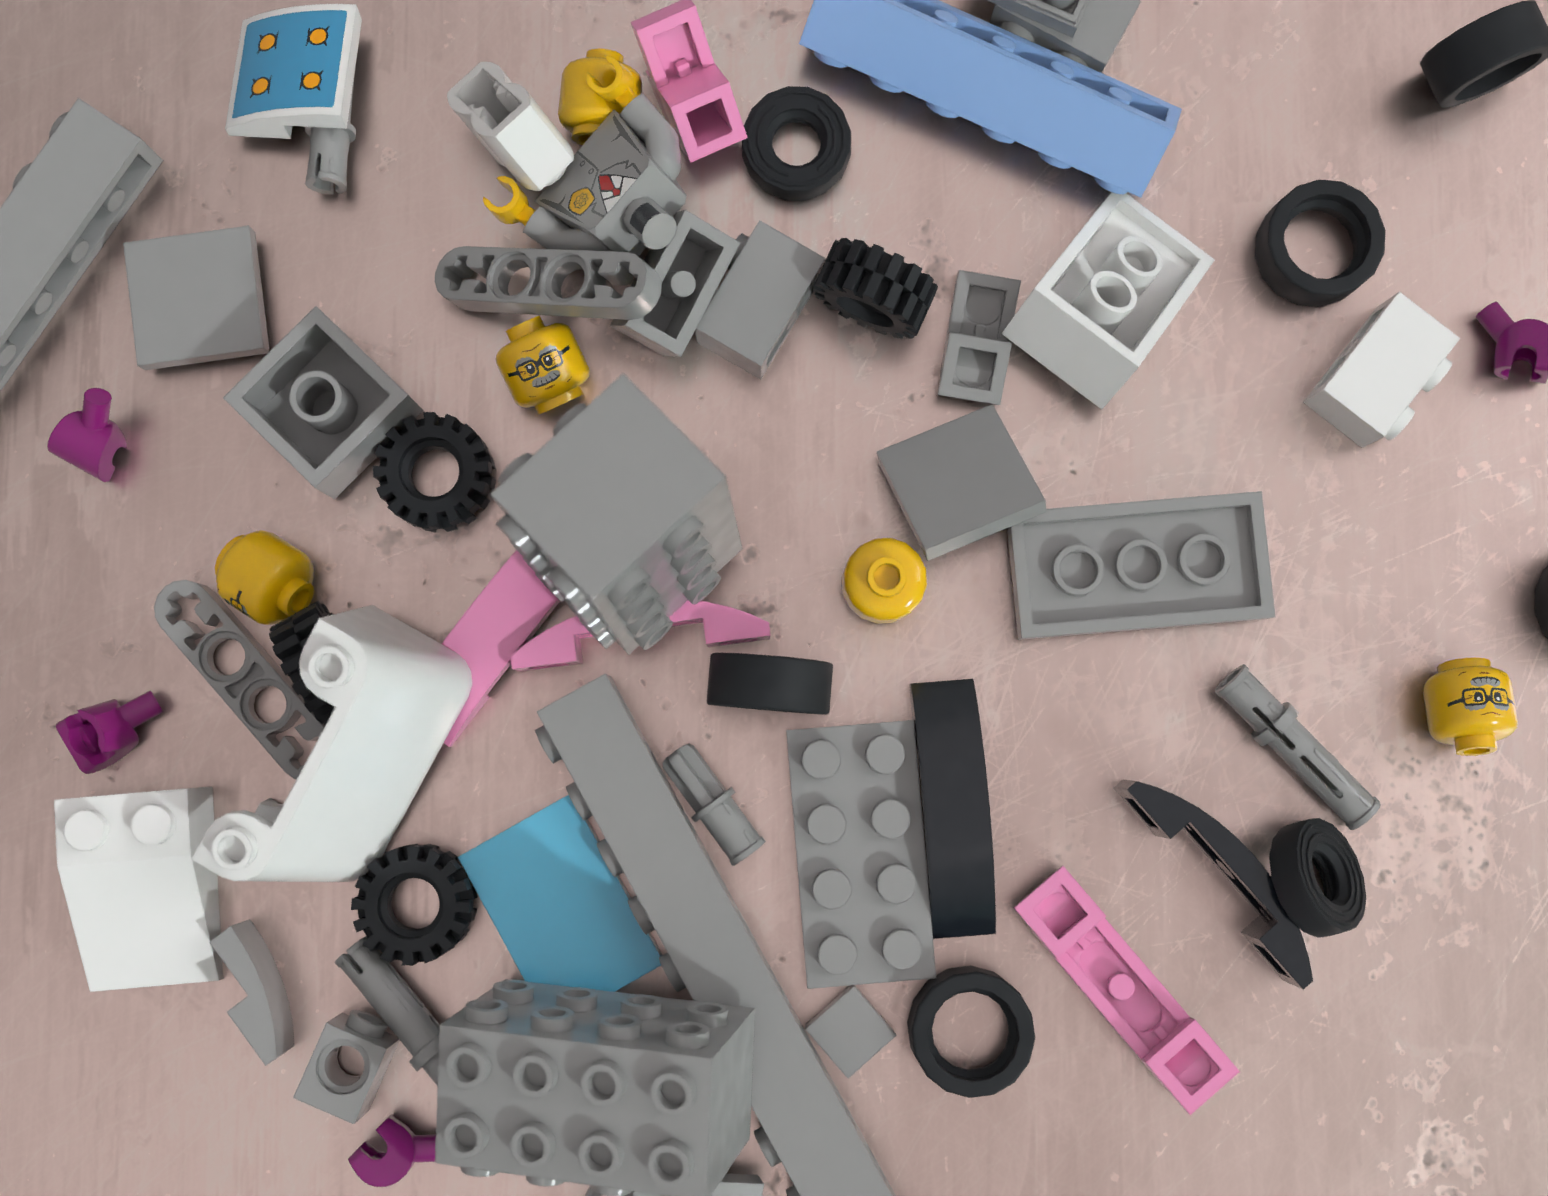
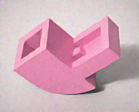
[630,0,748,163]

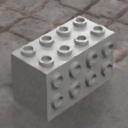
[490,373,743,655]
[435,979,755,1196]

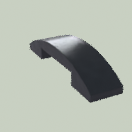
[909,679,996,939]
[1114,780,1313,990]

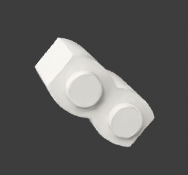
[447,62,574,191]

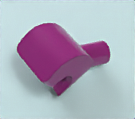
[1476,301,1548,384]
[47,388,127,482]
[56,690,163,774]
[348,1115,436,1187]

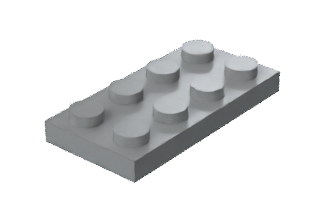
[1007,491,1275,640]
[786,720,936,989]

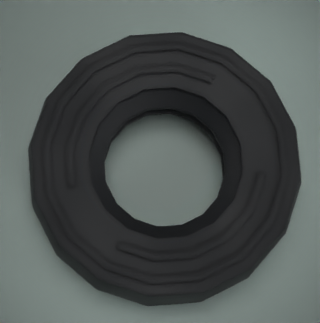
[742,86,851,201]
[1269,818,1366,938]

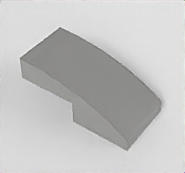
[938,270,1021,405]
[209,919,294,1066]

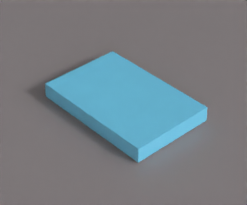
[458,795,662,992]

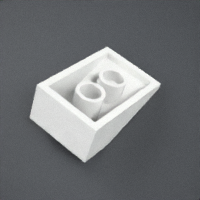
[1002,192,1215,410]
[54,787,223,992]

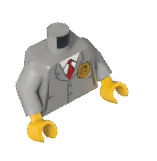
[483,55,687,257]

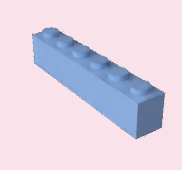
[799,0,1182,198]

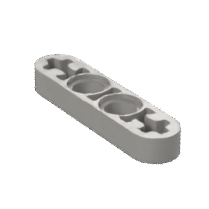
[435,246,662,320]
[154,580,325,780]

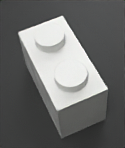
[1303,291,1460,448]

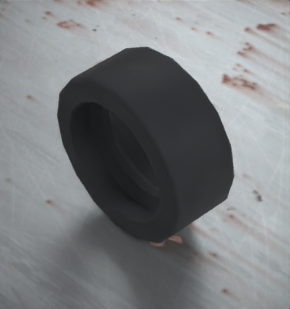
[1420,0,1548,108]
[1255,179,1386,307]
[706,652,833,715]
[907,965,1035,1098]

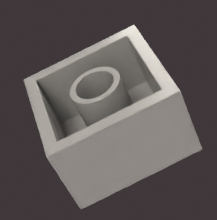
[223,306,423,499]

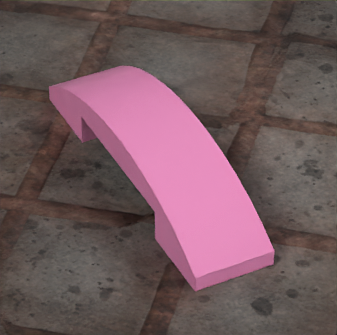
[442,550,560,747]
[510,600,771,672]
[1013,866,1240,1115]

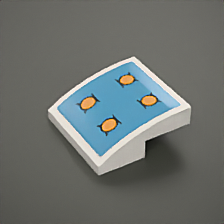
[225,4,362,139]

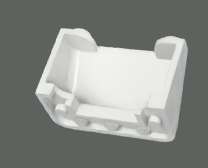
[191,605,473,882]

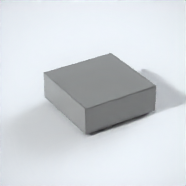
[805,985,897,1079]

